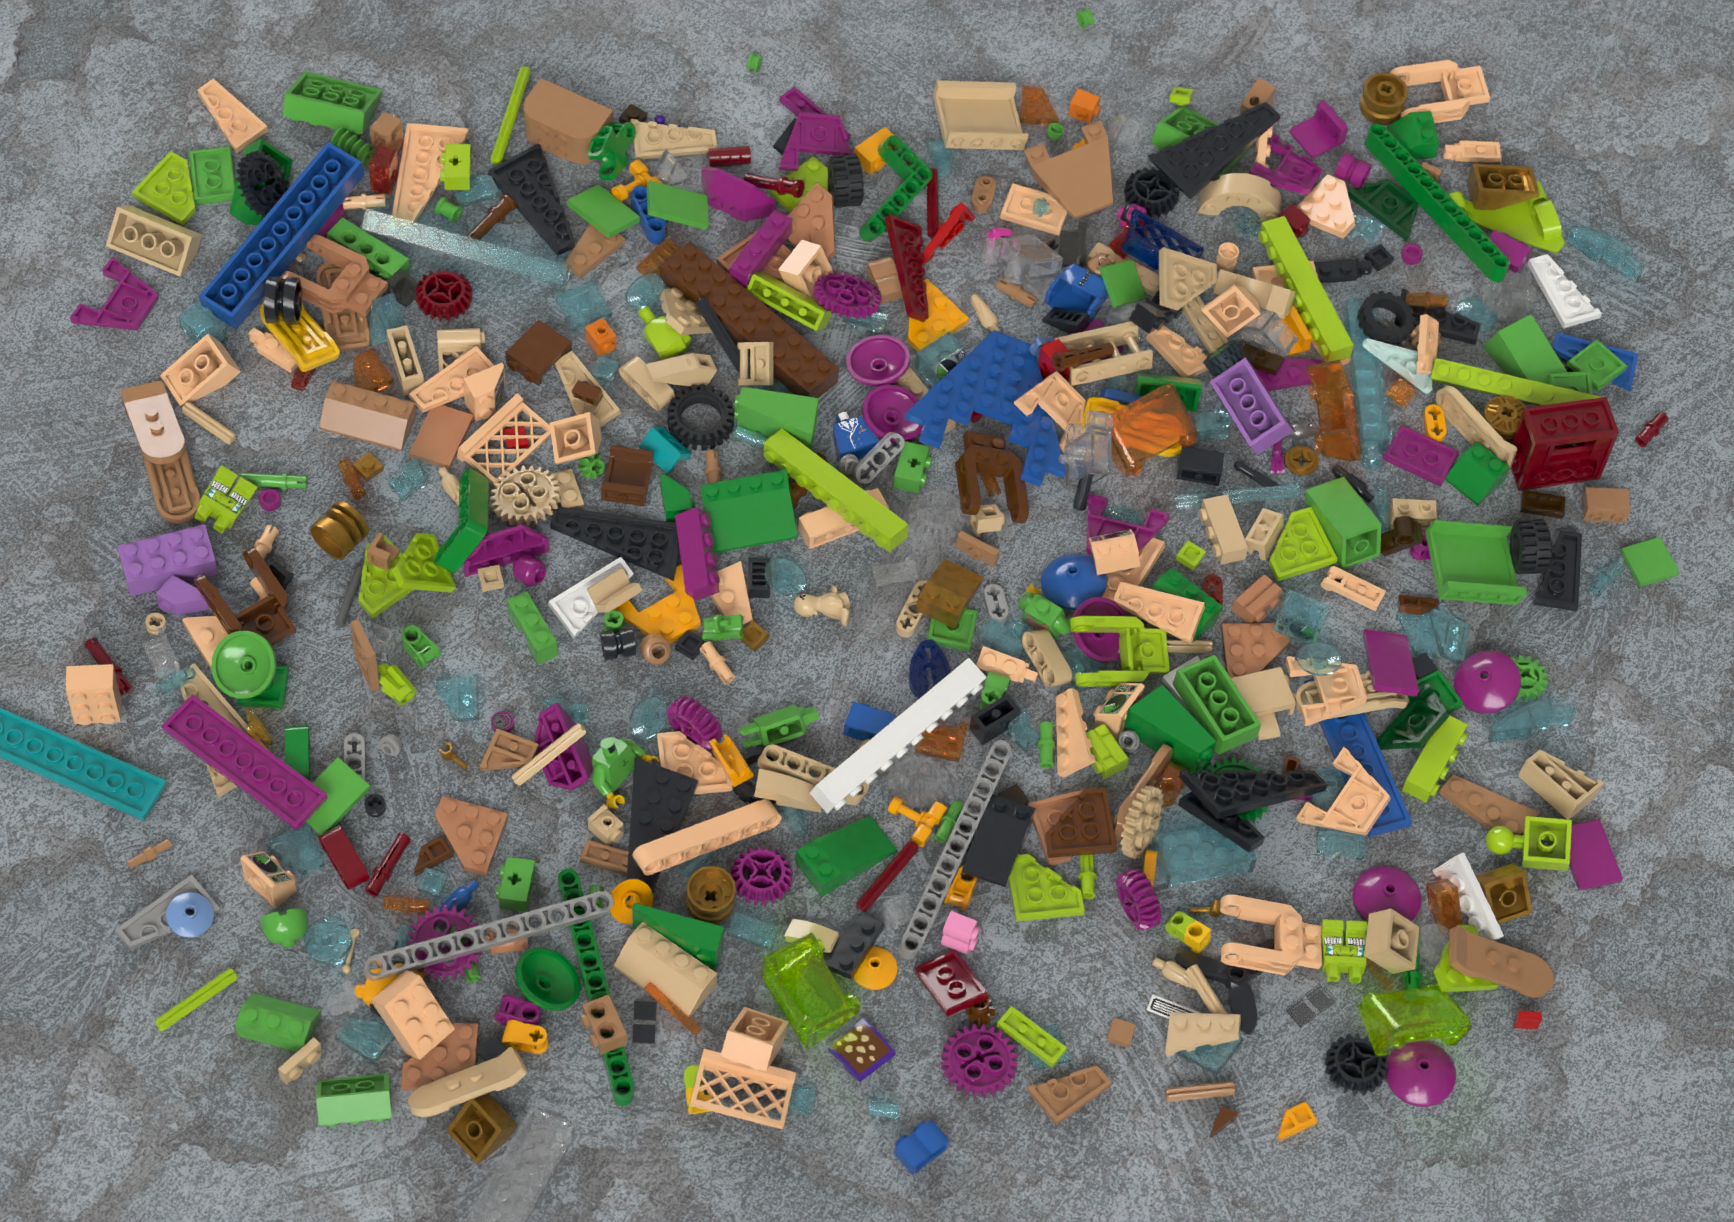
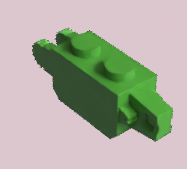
[740,704,819,748]

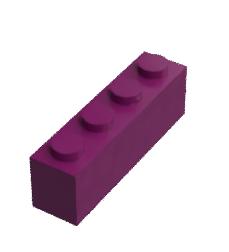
[729,209,792,289]
[675,507,720,601]

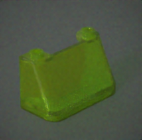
[761,933,861,1049]
[1357,984,1473,1056]

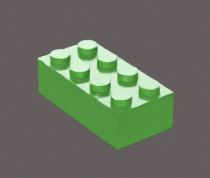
[1173,654,1261,755]

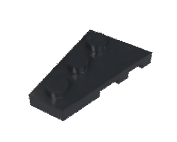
[810,914,885,980]

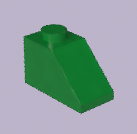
[660,474,696,522]

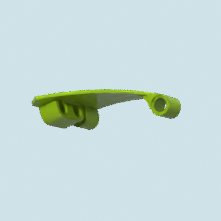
[1449,181,1565,254]

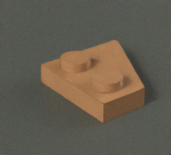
[480,728,539,771]

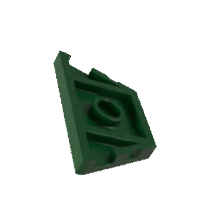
[1347,179,1419,241]
[1376,683,1449,750]

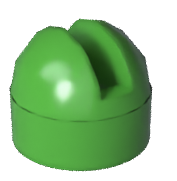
[1047,123,1064,141]

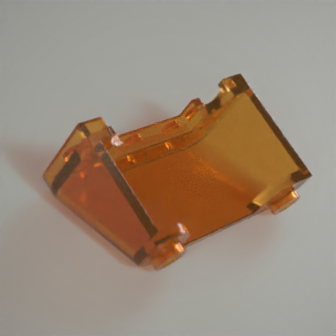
[1097,383,1198,478]

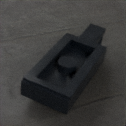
[1314,259,1372,283]

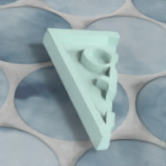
[1362,338,1432,394]

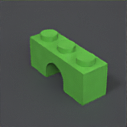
[507,591,558,664]

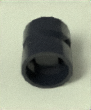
[600,627,636,661]

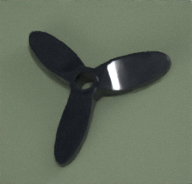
[1175,939,1274,1035]

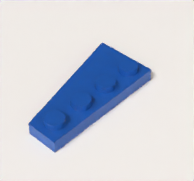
[1553,332,1639,392]

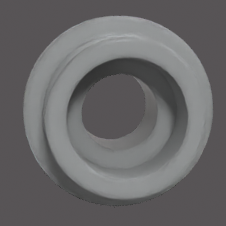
[838,454,859,475]
[1117,730,1140,753]
[379,734,402,756]

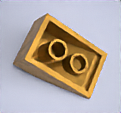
[1467,163,1540,210]
[915,558,984,629]

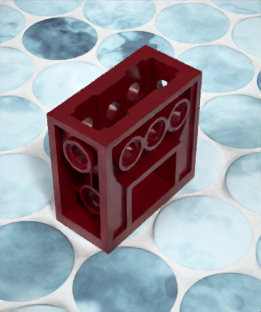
[1511,397,1619,491]

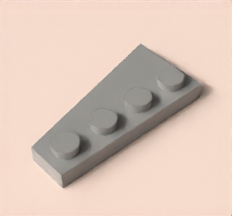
[115,874,221,950]

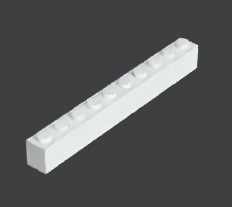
[809,658,987,814]

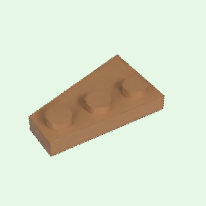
[565,224,625,279]
[1026,1065,1112,1126]

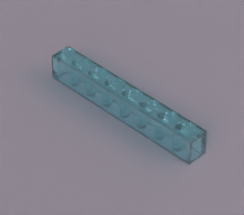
[1344,300,1392,452]

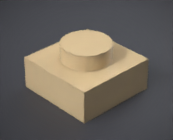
[477,565,504,592]

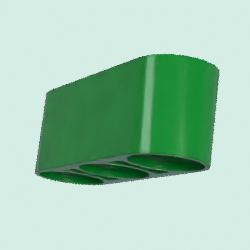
[285,725,310,781]

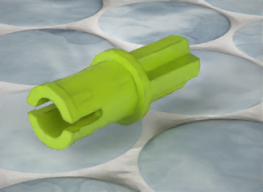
[1078,854,1097,899]

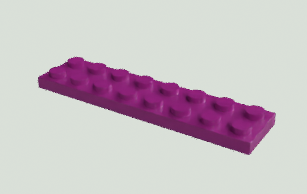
[161,694,328,831]

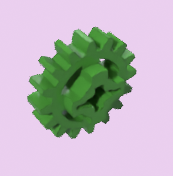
[1511,655,1548,702]

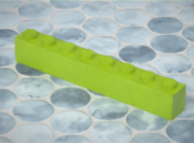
[1258,216,1354,364]
[1431,358,1601,406]
[764,428,908,552]

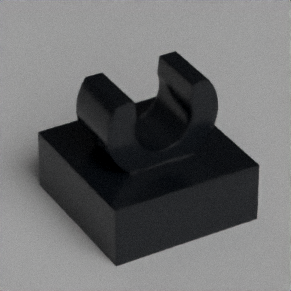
[269,561,294,590]

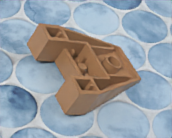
[1024,120,1114,219]

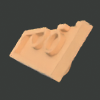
[1255,126,1272,168]
[1146,326,1208,378]
[710,561,753,628]

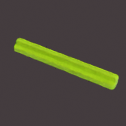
[154,968,237,1031]

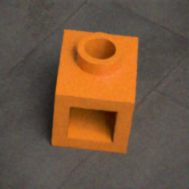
[1068,89,1102,124]
[585,318,617,357]

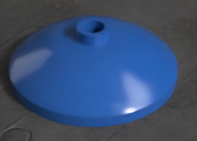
[1041,554,1107,610]

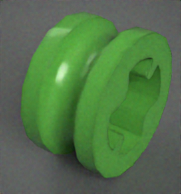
[1076,8,1094,28]
[747,52,763,73]

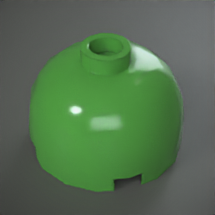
[261,908,309,948]

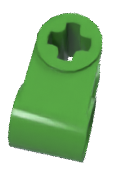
[401,625,441,669]
[979,671,1011,710]

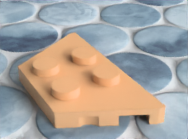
[182,616,228,670]

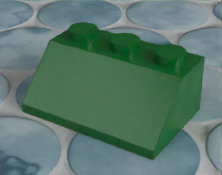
[1134,372,1202,412]
[1151,568,1223,642]

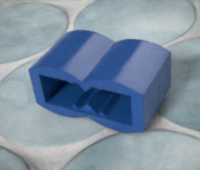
[894,1120,950,1175]

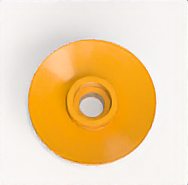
[609,879,653,924]
[853,947,898,990]

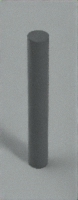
[335,566,363,627]

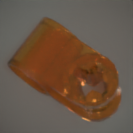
[1158,762,1191,807]

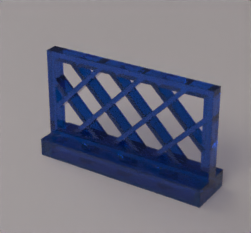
[1121,208,1204,272]

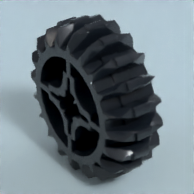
[1124,167,1180,219]
[1324,1033,1389,1096]

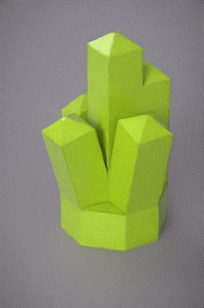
[377,663,417,706]

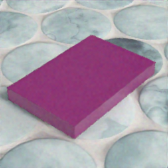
[1383,425,1459,487]
[1569,819,1623,891]

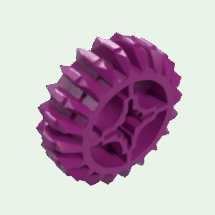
[666,696,723,751]
[731,845,793,906]
[1116,868,1162,931]

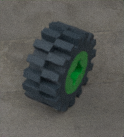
[1203,340,1244,376]

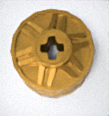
[1483,395,1527,444]
[310,501,370,560]
[686,866,736,925]

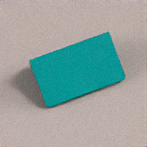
[639,427,692,473]

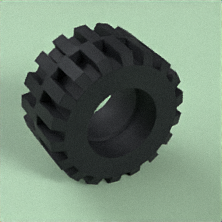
[828,154,864,208]
[1510,519,1552,574]

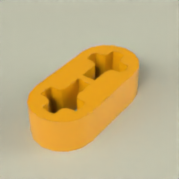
[1423,404,1447,443]
[1142,849,1157,887]

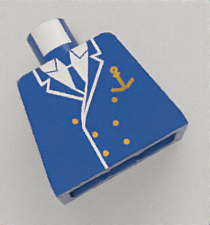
[832,412,879,463]

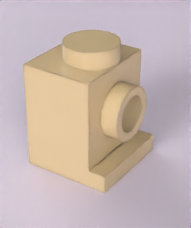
[969,504,1005,537]
[588,804,624,845]

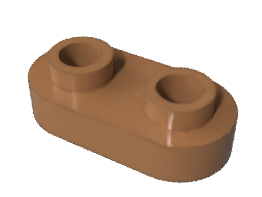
[971,175,996,213]

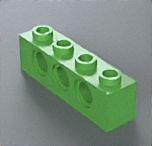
[327,217,410,287]

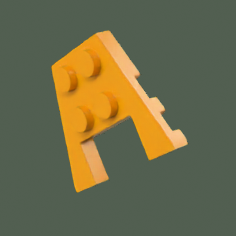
[613,565,701,644]

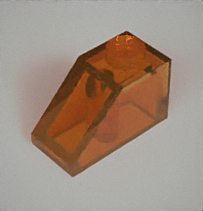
[1426,879,1462,935]

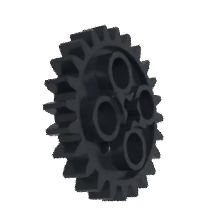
[236,151,289,218]

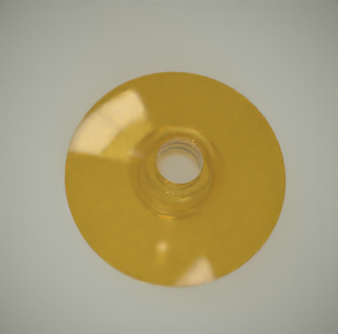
[245,706,274,746]

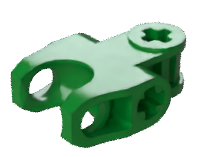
[587,122,636,181]

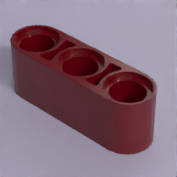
[318,826,370,890]

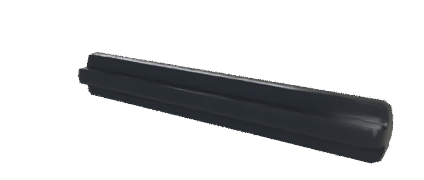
[695,297,740,372]

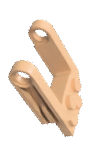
[1390,60,1490,123]
[1220,895,1322,975]

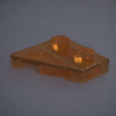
[1019,86,1059,126]

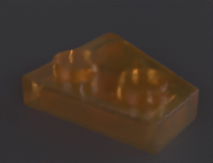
[353,348,394,392]
[915,723,968,763]

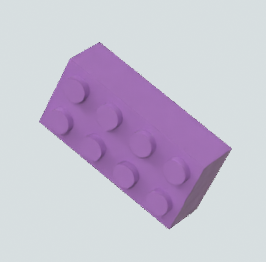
[1210,358,1293,455]
[117,524,218,596]

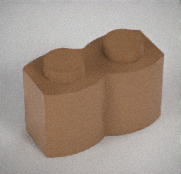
[866,256,903,304]

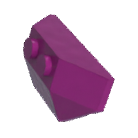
[701,167,776,222]
[463,525,549,577]
[535,702,593,790]

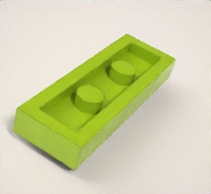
[996,1006,1067,1068]

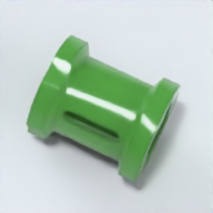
[435,197,463,223]
[604,610,624,633]

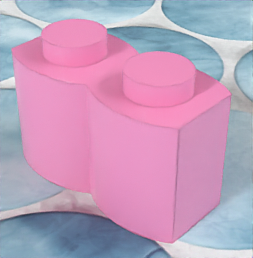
[941,911,980,955]

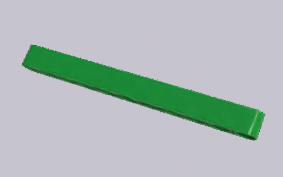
[1364,124,1510,283]
[558,868,634,1106]

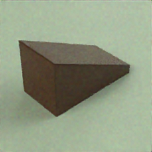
[1281,755,1301,774]
[1210,1106,1238,1138]

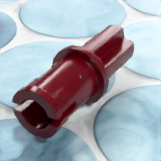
[1635,412,1669,447]

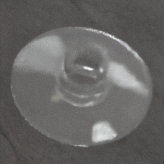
[1417,923,1450,965]

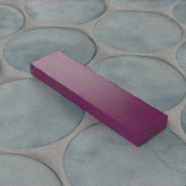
[779,87,851,140]

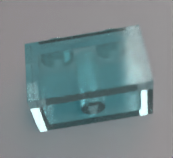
[178,302,228,344]

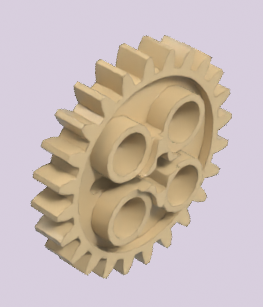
[490,465,562,527]
[1120,785,1164,859]

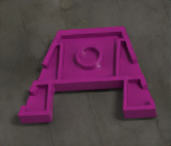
[778,112,853,171]
[1248,133,1323,196]
[70,257,159,330]
[1086,494,1170,555]

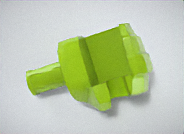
[638,306,692,360]

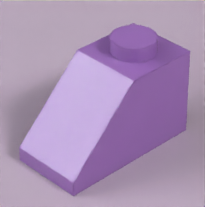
[156,575,210,616]

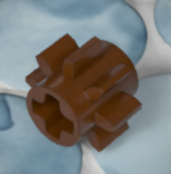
[966,999,995,1026]

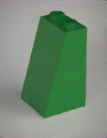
[1124,685,1216,774]

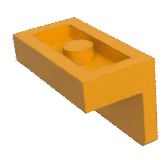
[1269,306,1312,357]

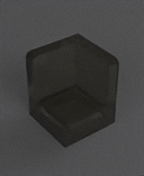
[386,269,419,307]

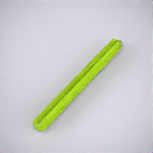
[490,66,531,165]

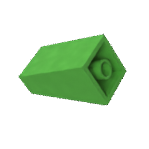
[1483,314,1567,384]
[734,387,819,450]
[1305,477,1382,569]

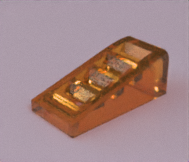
[636,238,680,282]

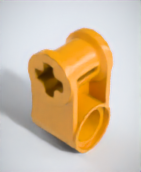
[944,865,977,912]
[501,1020,549,1054]

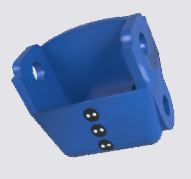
[1045,264,1108,323]

